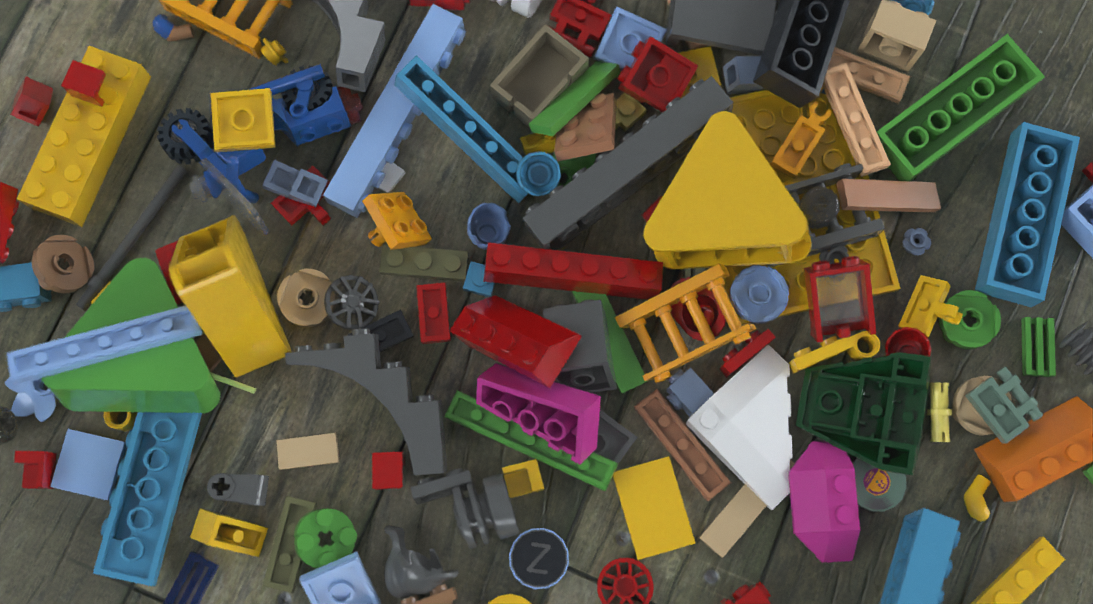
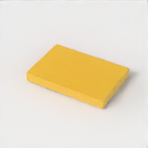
[613,456,695,560]

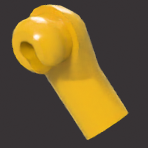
[963,474,991,522]

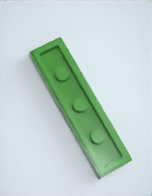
[529,61,621,136]
[571,291,648,394]

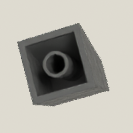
[543,300,617,393]

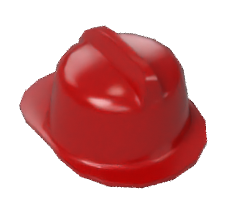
[670,277,726,341]

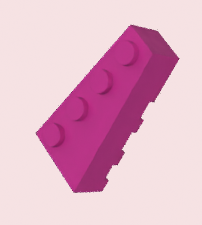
[476,363,601,465]

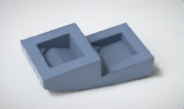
[262,160,328,207]

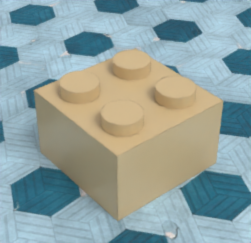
[857,0,937,72]

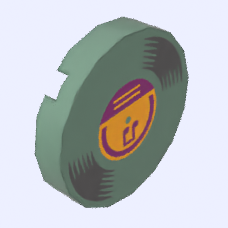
[852,458,907,512]

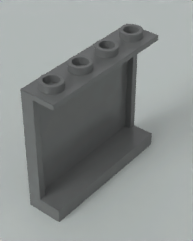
[665,0,778,57]

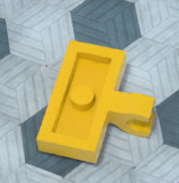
[898,275,963,338]

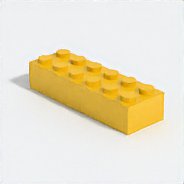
[17,46,151,227]

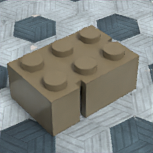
[490,24,589,128]

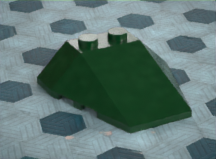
[796,352,931,476]

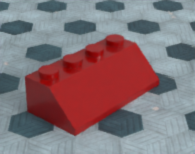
[449,295,582,388]

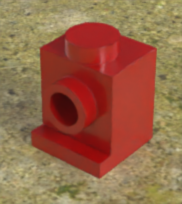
[720,581,771,604]

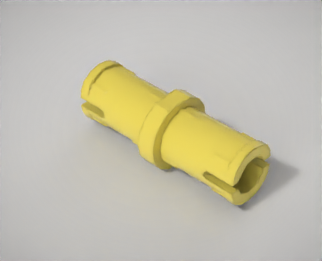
[927,382,952,442]

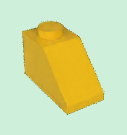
[190,509,268,557]

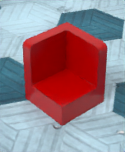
[61,60,106,107]
[10,76,53,127]
[14,451,57,489]
[372,452,406,490]

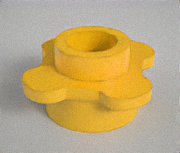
[260,38,288,66]

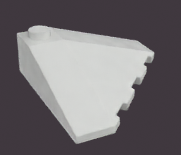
[686,345,792,510]

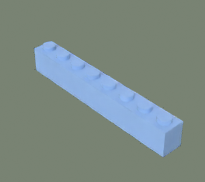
[323,4,466,218]

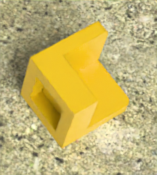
[502,459,544,498]

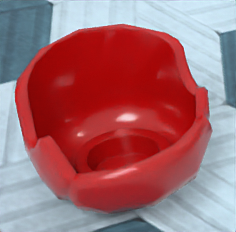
[885,327,931,356]

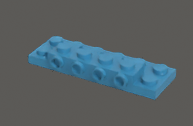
[93,412,202,586]

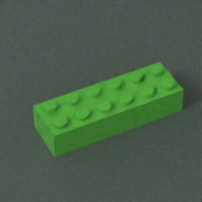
[877,34,1045,181]

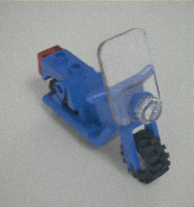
[157,64,363,236]

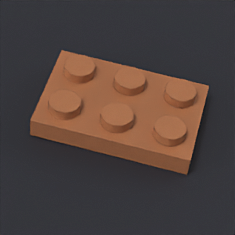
[554,93,617,161]

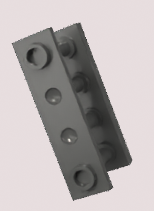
[767,163,885,267]

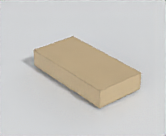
[276,433,340,470]

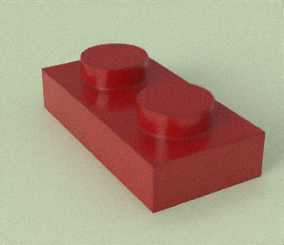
[416,283,451,344]
[719,328,776,378]

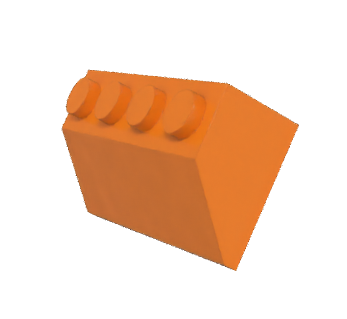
[974,396,1093,502]

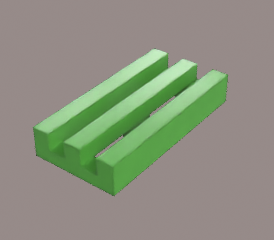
[1021,317,1056,377]

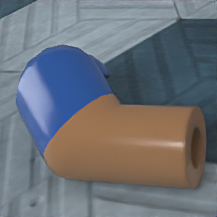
[152,14,194,42]

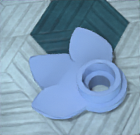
[5,377,56,422]

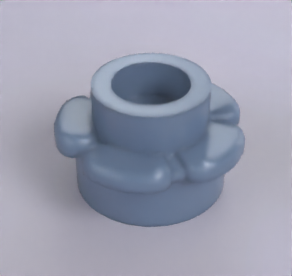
[902,228,931,255]

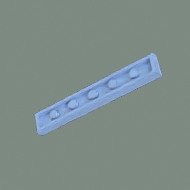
[6,306,203,385]

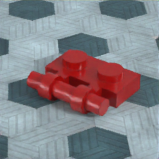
[547,0,612,58]

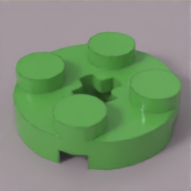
[939,290,1001,349]
[294,508,357,569]

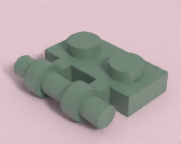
[965,366,1044,444]

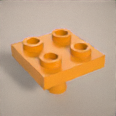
[362,192,432,250]

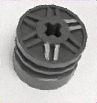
[452,473,520,549]

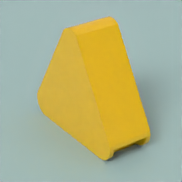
[644,111,812,269]
[169,215,292,378]

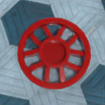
[597,558,654,604]

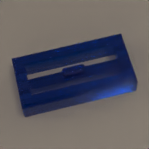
[163,551,220,604]

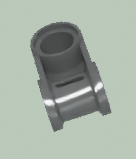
[207,473,269,506]

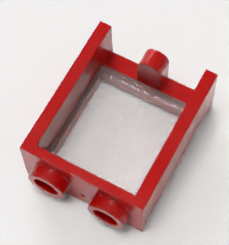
[803,256,876,343]

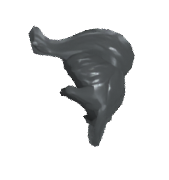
[384,525,459,598]

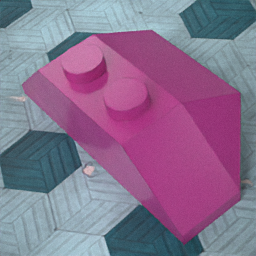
[788,441,860,563]

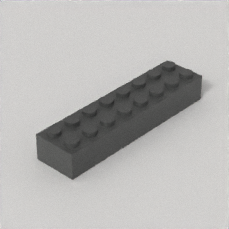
[523,76,734,250]

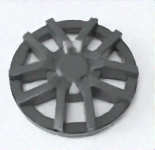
[324,275,380,330]

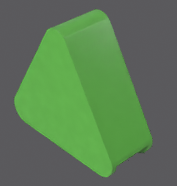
[41,258,220,413]

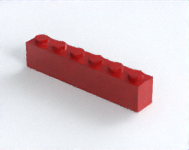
[483,242,663,300]

